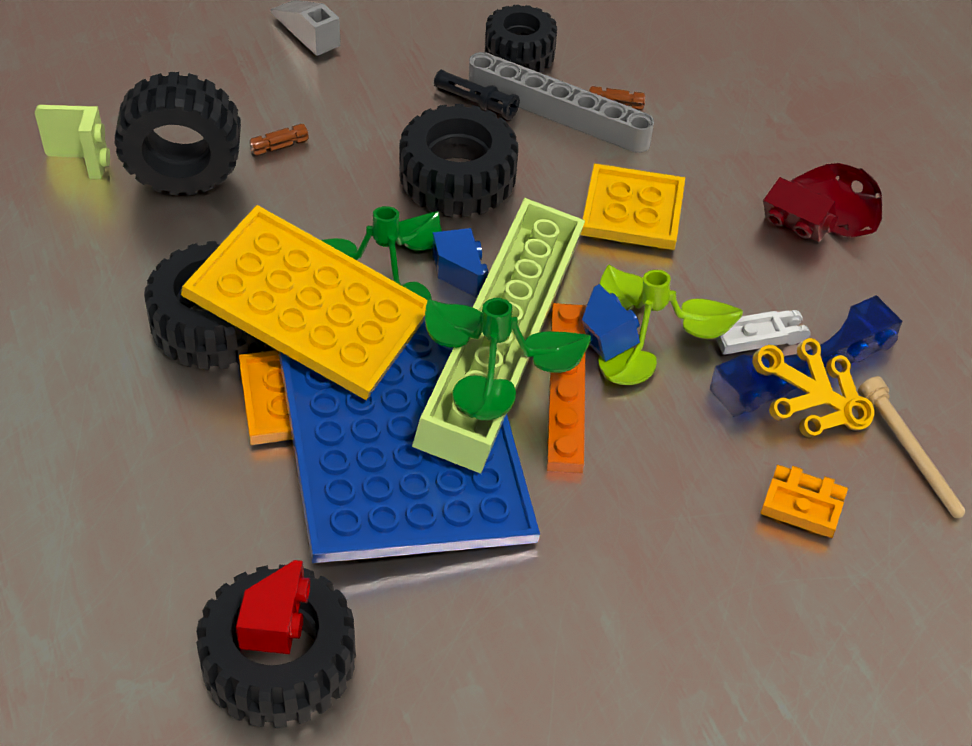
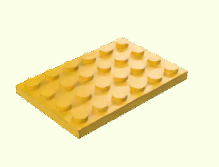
[181,205,428,400]

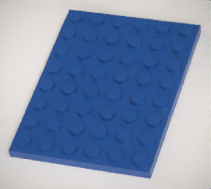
[278,320,540,563]

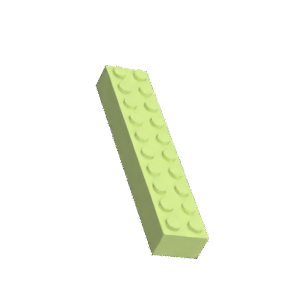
[412,198,585,473]

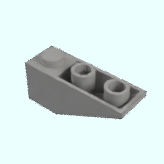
[270,0,340,56]

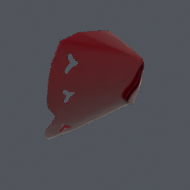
[791,163,882,237]

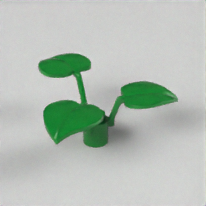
[321,206,442,300]
[425,298,591,420]

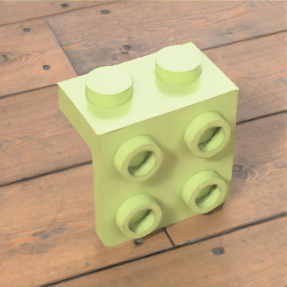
[35,105,110,179]

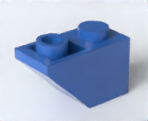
[432,228,488,298]
[582,284,640,362]

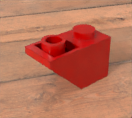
[236,560,310,655]

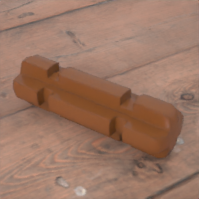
[589,86,646,110]
[249,124,309,156]

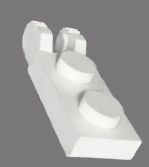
[716,310,811,355]

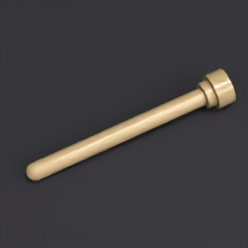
[857,376,965,518]

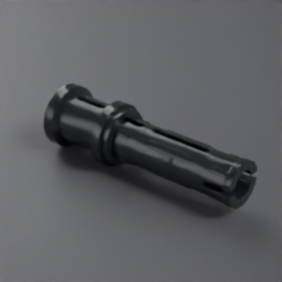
[434,69,520,120]

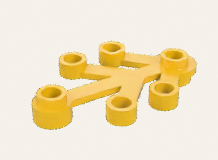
[752,338,874,438]

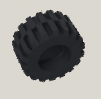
[484,5,557,73]

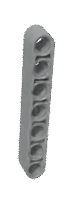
[469,52,654,153]

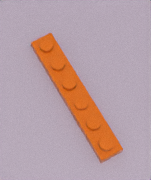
[547,303,586,473]

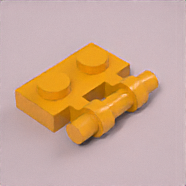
[760,464,848,538]

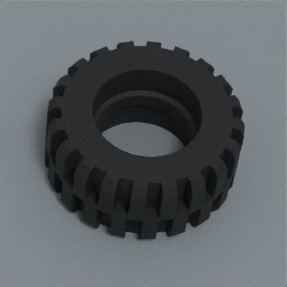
[114,72,241,195]
[399,104,518,217]
[144,241,268,370]
[196,564,356,728]

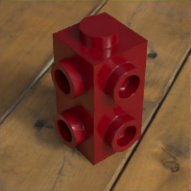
[763,177,838,242]

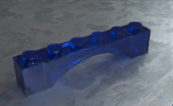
[710,295,903,417]

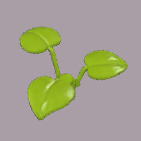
[599,264,743,385]

